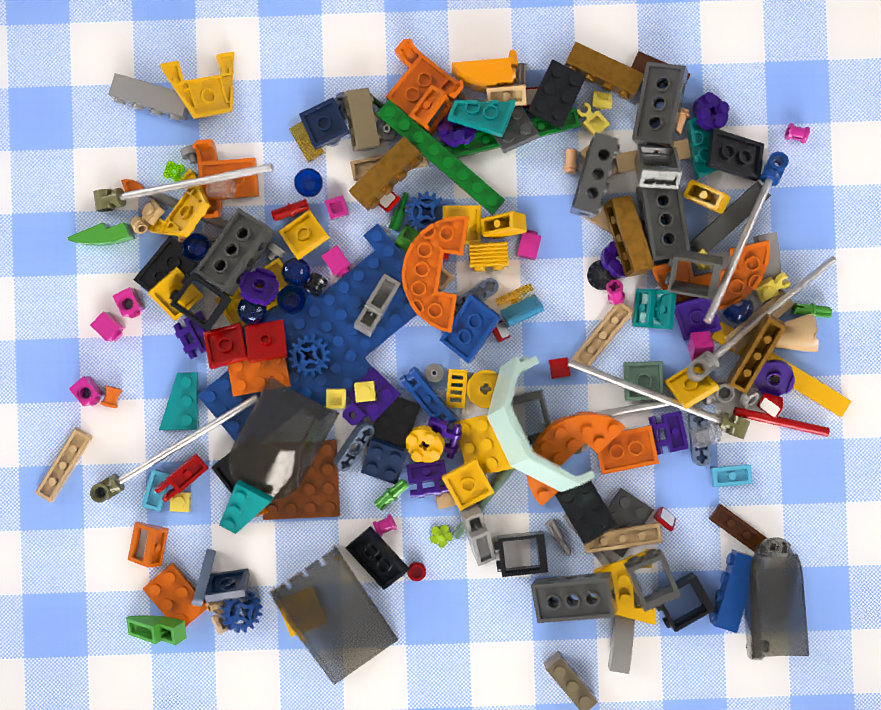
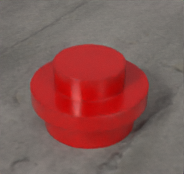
[407,562,426,581]

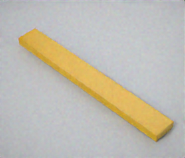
[711,321,852,417]

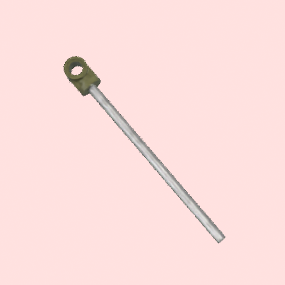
[93,163,274,212]
[567,359,750,440]
[90,394,260,503]

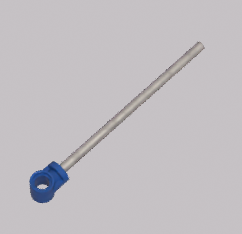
[704,151,789,324]

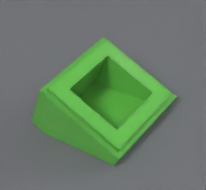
[395,224,420,252]

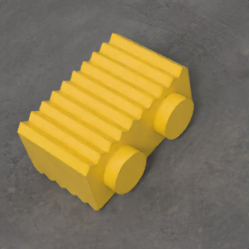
[683,179,731,214]
[481,211,527,239]
[469,242,509,272]

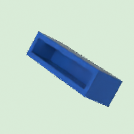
[709,549,760,633]

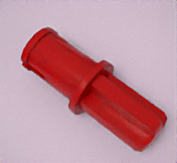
[271,198,310,221]

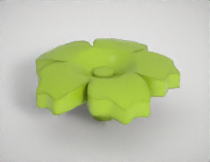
[429,524,453,548]

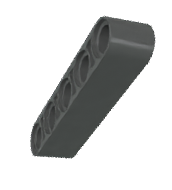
[689,181,771,254]

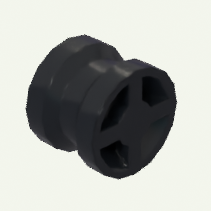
[304,273,328,296]

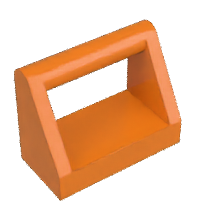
[408,85,453,136]
[127,522,169,567]

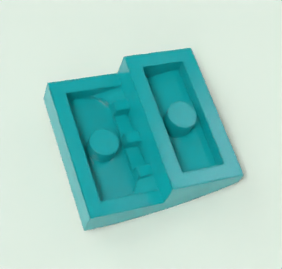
[632,289,677,330]

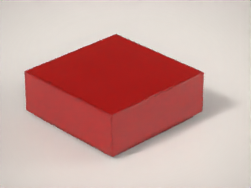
[548,357,571,379]

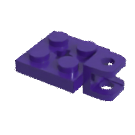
[342,367,401,426]

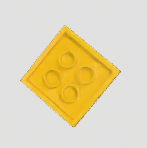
[454,414,513,474]

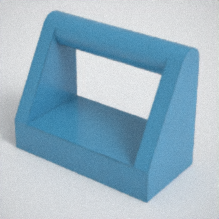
[500,294,545,328]

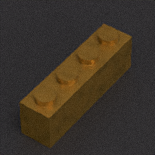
[565,42,644,100]
[349,136,422,211]
[603,195,655,277]
[727,313,787,394]

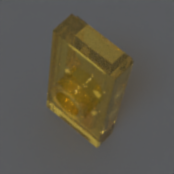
[289,121,325,163]
[495,283,534,307]

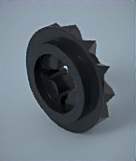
[587,260,617,290]

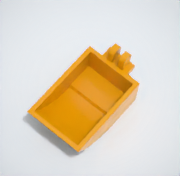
[452,50,518,93]

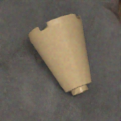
[774,314,818,352]

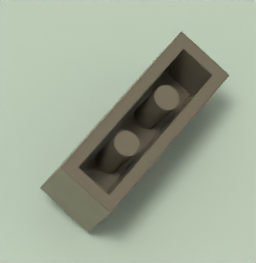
[342,88,381,152]
[544,651,598,710]

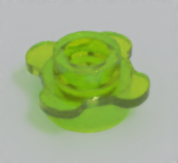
[163,161,185,182]

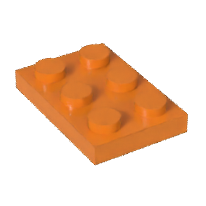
[228,358,291,397]
[597,425,659,475]
[142,562,207,627]

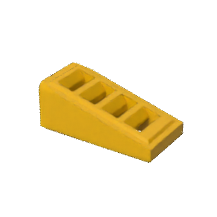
[446,369,468,408]

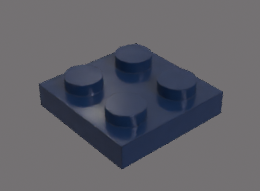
[299,97,350,150]
[361,437,409,484]
[204,568,250,602]

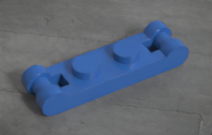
[400,366,458,424]

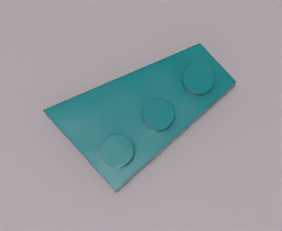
[447,100,516,137]
[159,372,199,430]
[219,480,274,534]

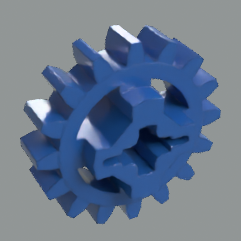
[406,191,446,232]
[288,335,331,376]
[220,590,263,633]

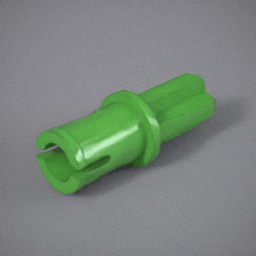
[792,302,832,318]
[374,479,409,511]

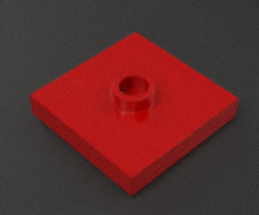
[245,319,288,363]
[203,322,248,370]

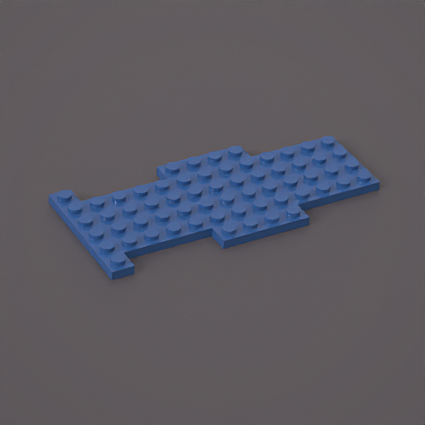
[197,224,417,445]

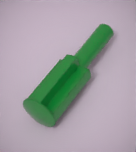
[389,192,409,231]

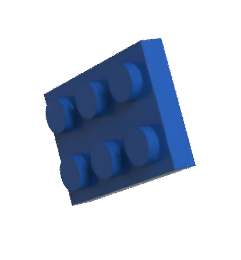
[439,294,502,364]

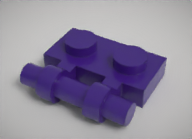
[173,311,212,360]
[648,411,689,455]
[423,416,462,459]
[406,459,449,499]

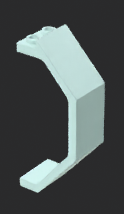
[487,356,595,492]

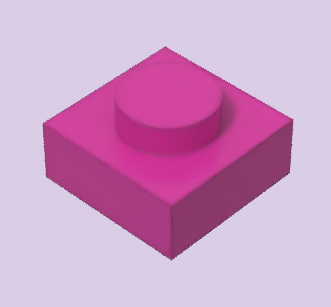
[325,195,349,220]

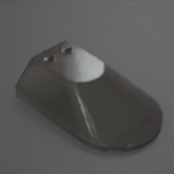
[229,376,340,501]
[744,537,809,660]

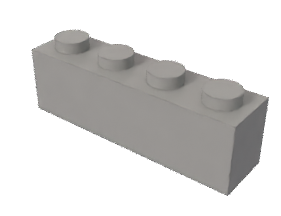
[108,73,189,122]

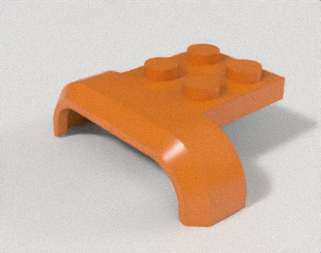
[385,39,464,115]
[192,139,260,219]

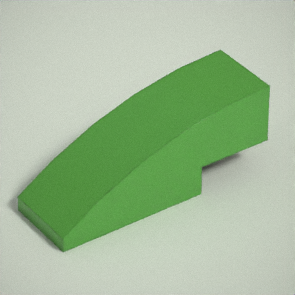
[67,222,135,246]
[126,615,187,646]

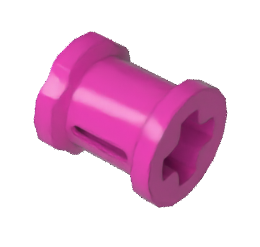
[784,123,810,144]
[606,280,625,305]
[373,514,397,537]

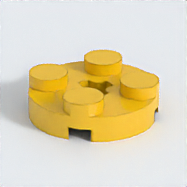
[466,370,498,408]
[406,426,445,463]

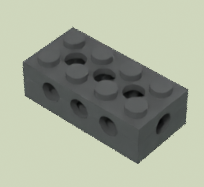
[632,62,688,147]
[570,132,620,219]
[636,184,690,262]
[194,208,275,297]
[531,572,618,623]

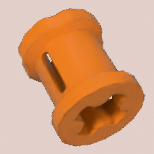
[100,385,123,408]

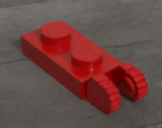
[154,453,209,502]

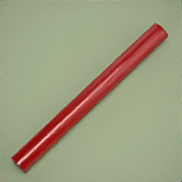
[733,406,830,437]

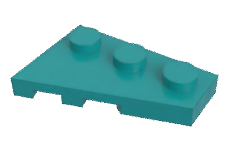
[685,117,718,181]

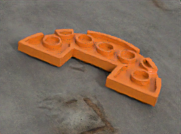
[402,216,469,333]
[652,240,770,310]
[526,411,626,506]

